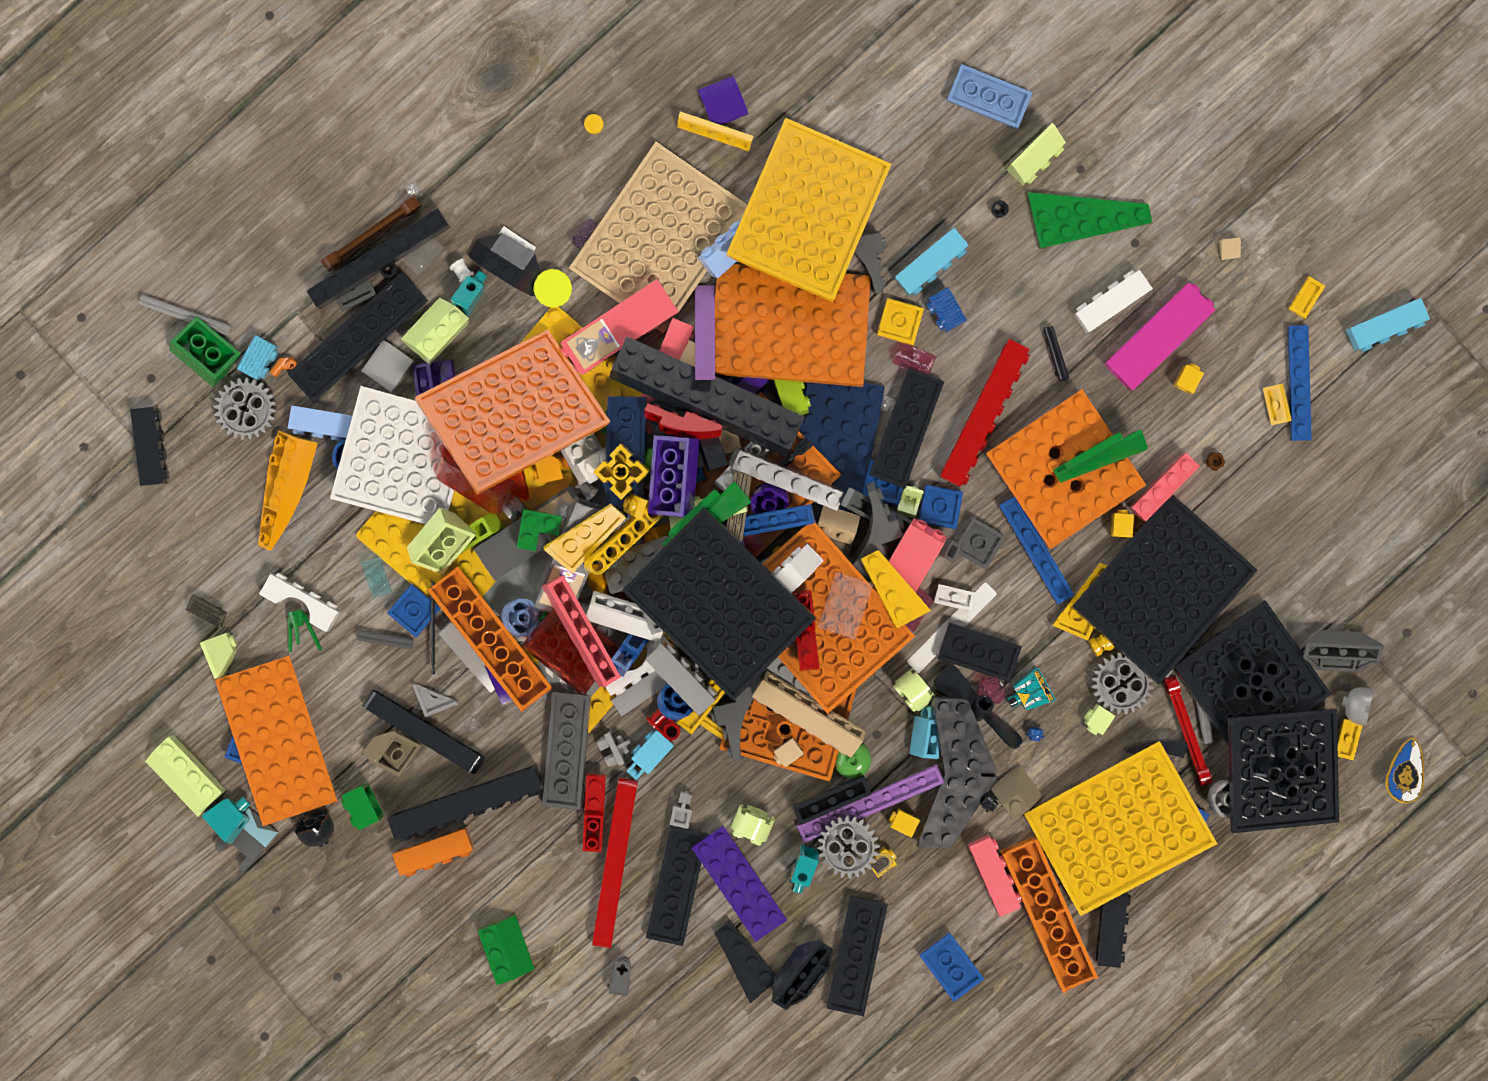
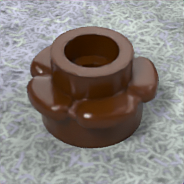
[1206,452,1225,471]

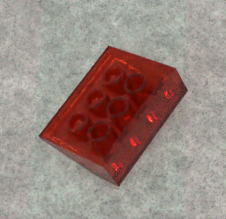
[520,608,619,694]

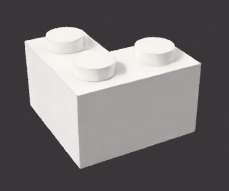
[772,544,824,592]

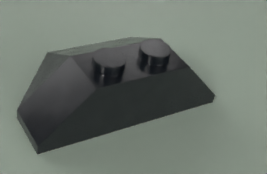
[468,233,540,297]
[772,939,833,1010]

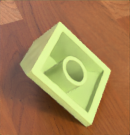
[200,632,237,679]

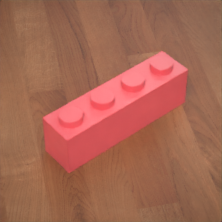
[1129,453,1200,521]
[968,835,1022,917]

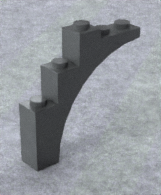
[854,233,887,294]
[849,482,905,585]
[841,487,961,563]
[711,669,774,762]

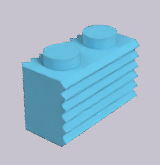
[236,335,279,381]

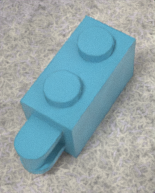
[909,704,940,759]
[626,730,674,780]

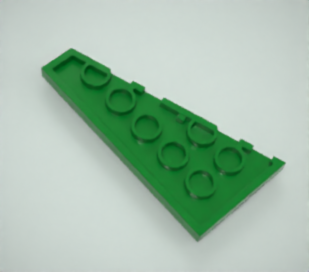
[1027,192,1153,249]

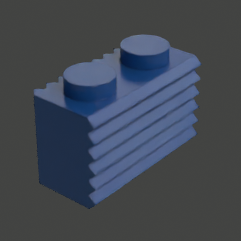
[926,287,967,333]

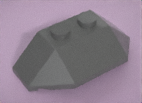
[1303,630,1384,672]

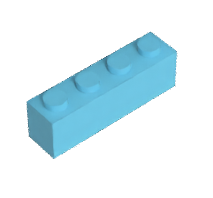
[894,228,969,296]
[1346,298,1430,352]

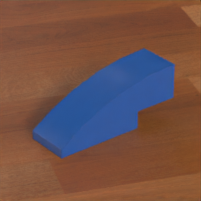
[611,634,649,677]

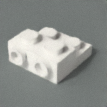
[561,433,606,484]

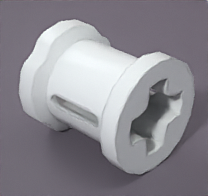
[449,258,474,284]
[574,482,599,501]

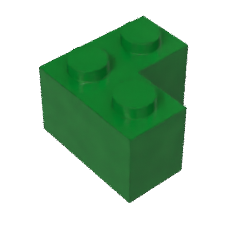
[517,509,562,551]

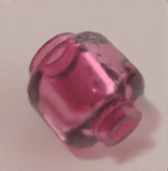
[978,676,1006,705]

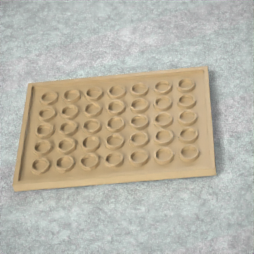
[569,142,747,334]

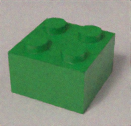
[341,782,385,831]

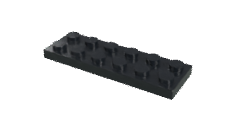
[868,368,944,489]
[646,825,708,946]
[826,895,888,1017]

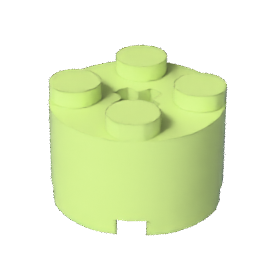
[893,667,936,712]
[731,804,775,845]

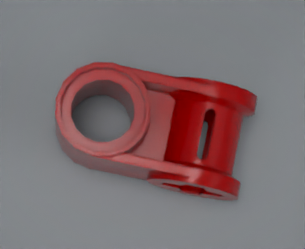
[646,707,681,741]

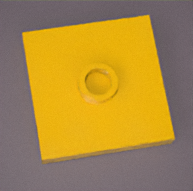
[876,298,924,346]

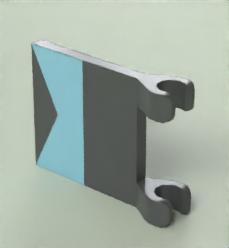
[215,808,279,872]

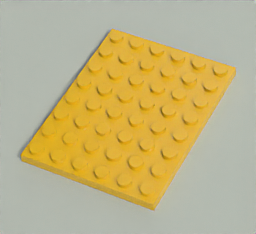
[726,118,891,302]
[1024,741,1217,916]

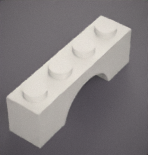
[259,572,341,632]
[606,633,669,696]

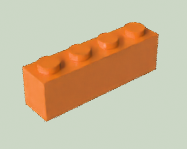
[392,826,474,877]

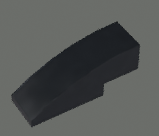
[699,437,728,471]
[1123,739,1188,758]

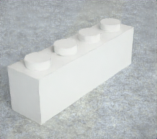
[1074,270,1153,334]
[586,591,663,643]

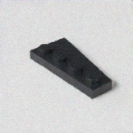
[715,920,776,1004]

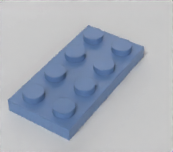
[947,64,1032,130]

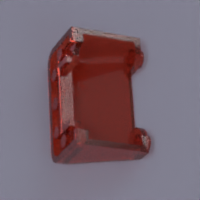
[436,446,519,514]

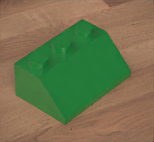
[169,316,241,388]
[478,915,535,985]

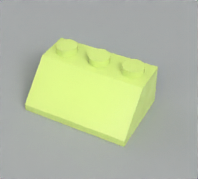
[1007,123,1066,186]
[401,297,469,365]
[407,508,476,574]

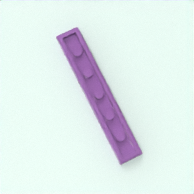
[695,285,715,380]

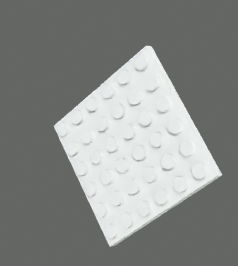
[330,386,460,524]

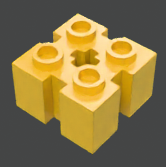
[593,444,650,499]

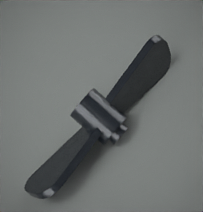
[933,665,1022,749]

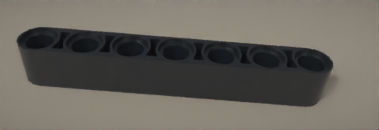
[362,689,485,774]

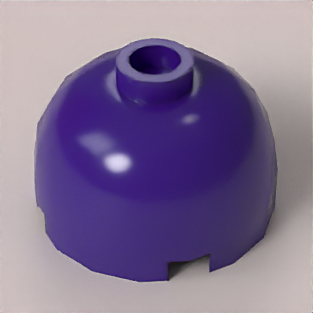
[750,482,789,514]

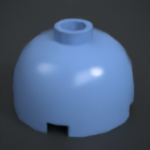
[500,598,539,637]

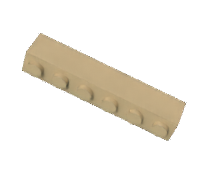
[752,671,866,757]

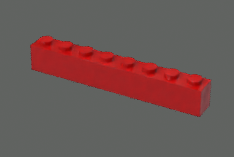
[939,339,1030,487]

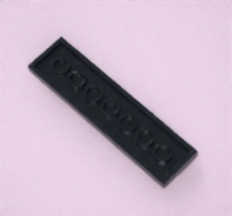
[288,272,428,403]

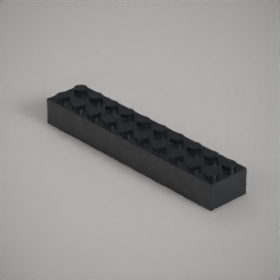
[609,337,805,458]

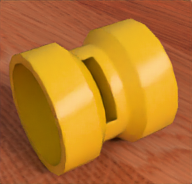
[1088,634,1114,657]

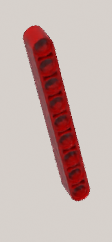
[592,777,638,949]

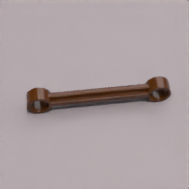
[321,196,422,272]

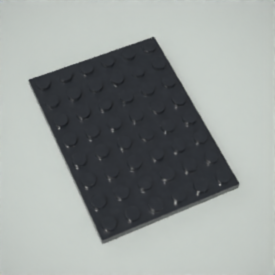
[1071,494,1258,685]
[622,506,817,701]

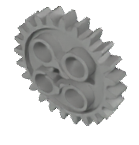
[213,378,278,440]
[1091,652,1154,714]
[818,815,881,879]

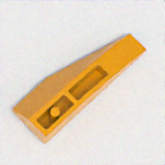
[258,430,318,551]

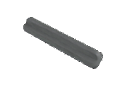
[357,630,414,649]

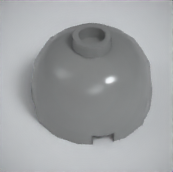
[1342,687,1374,726]
[1207,779,1230,818]

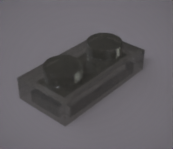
[186,594,227,629]

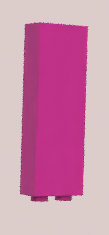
[1104,283,1215,391]

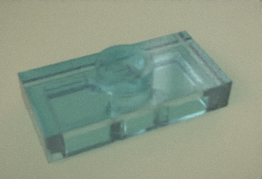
[361,556,392,599]

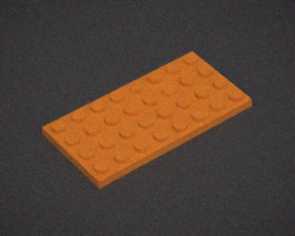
[215,655,337,826]

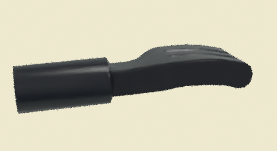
[779,437,813,467]

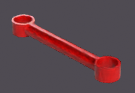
[1163,675,1213,787]

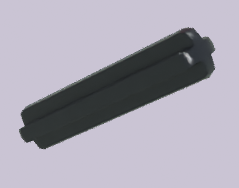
[1043,326,1069,382]

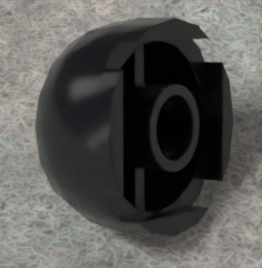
[294,810,334,847]

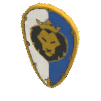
[1385,738,1424,804]

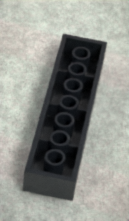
[387,764,544,842]

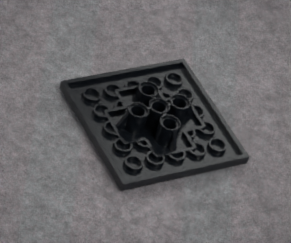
[1173,600,1331,745]
[1228,708,1339,833]

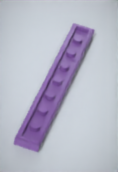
[797,764,945,843]

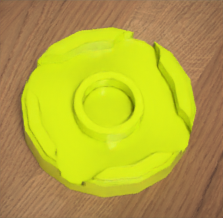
[533,269,572,308]

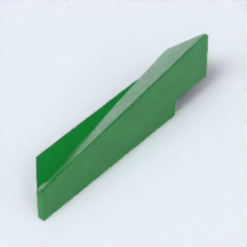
[1053,429,1148,483]
[662,481,751,547]

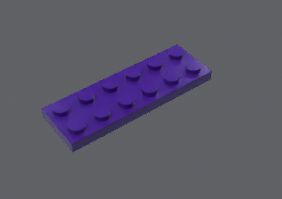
[691,825,787,942]

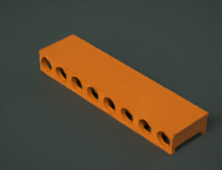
[427,567,552,712]
[1000,836,1098,993]

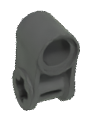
[609,957,631,996]

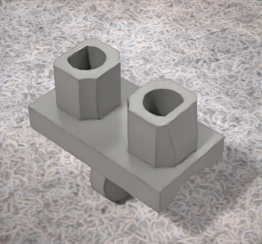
[596,731,631,767]

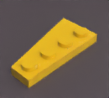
[543,504,626,574]
[860,550,931,629]
[1052,563,1107,641]

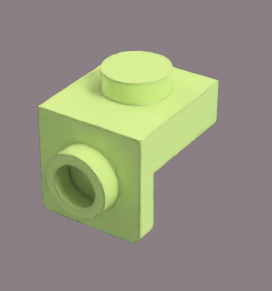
[896,486,924,519]

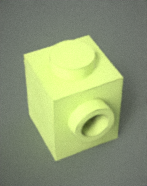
[1084,704,1115,735]

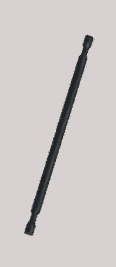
[431,582,435,674]

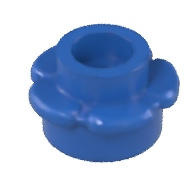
[1026,727,1045,741]

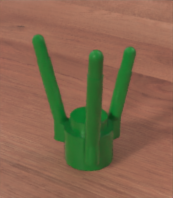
[287,610,322,652]

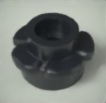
[982,795,999,813]

